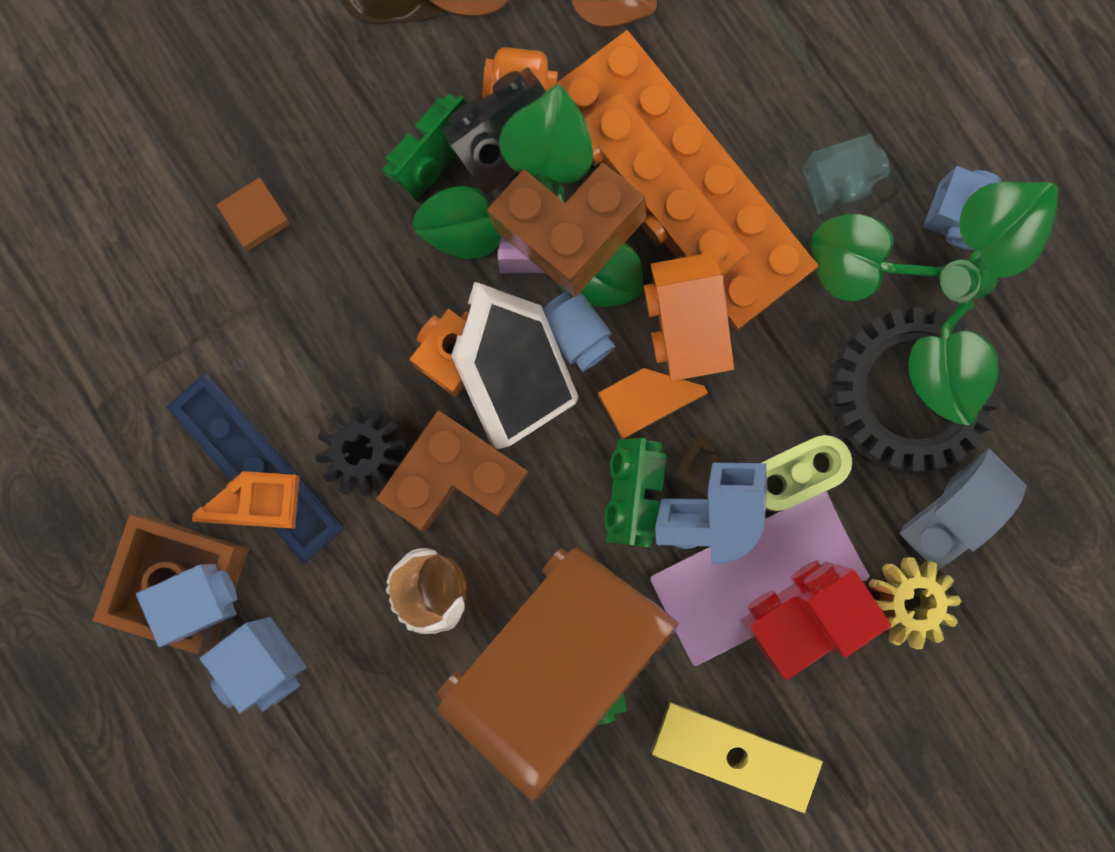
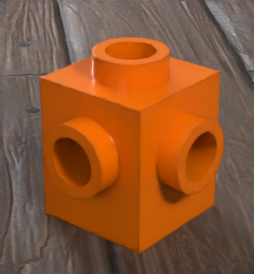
[409,309,469,398]

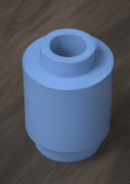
[543,292,616,372]

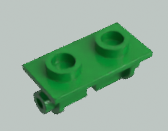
[381,94,467,201]
[604,438,667,548]

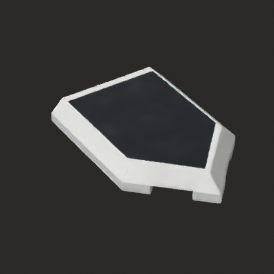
[451,282,578,449]

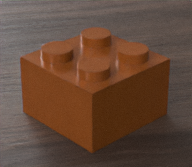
[93,515,249,654]

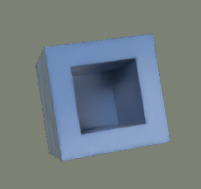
[136,564,237,647]

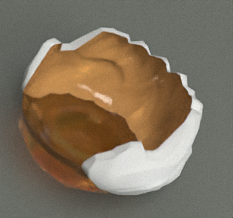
[386,548,467,634]

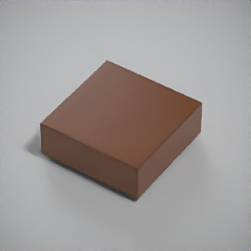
[216,177,290,251]

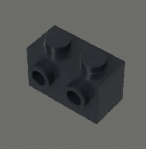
[442,67,546,195]

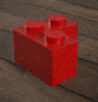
[740,560,892,681]

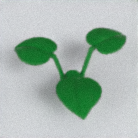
[412,84,644,307]
[810,181,1058,425]

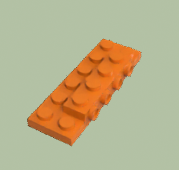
[557,30,819,332]

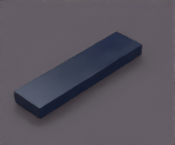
[166,372,346,563]

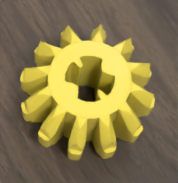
[869,557,961,649]

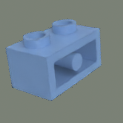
[199,617,308,713]

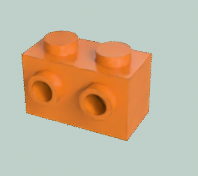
[644,252,734,381]

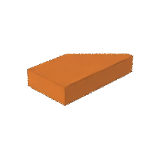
[598,368,708,439]
[192,471,300,529]

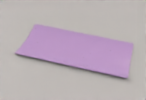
[650,491,869,666]

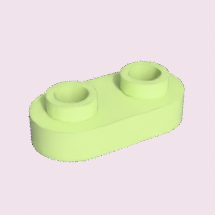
[761,435,852,511]

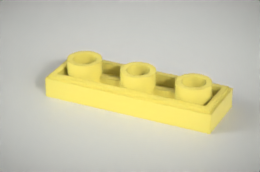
[651,701,823,813]

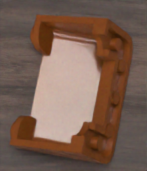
[436,546,679,802]

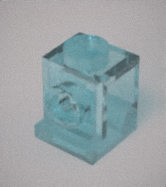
[802,133,890,215]

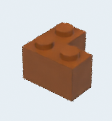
[487,162,646,298]
[376,410,528,531]

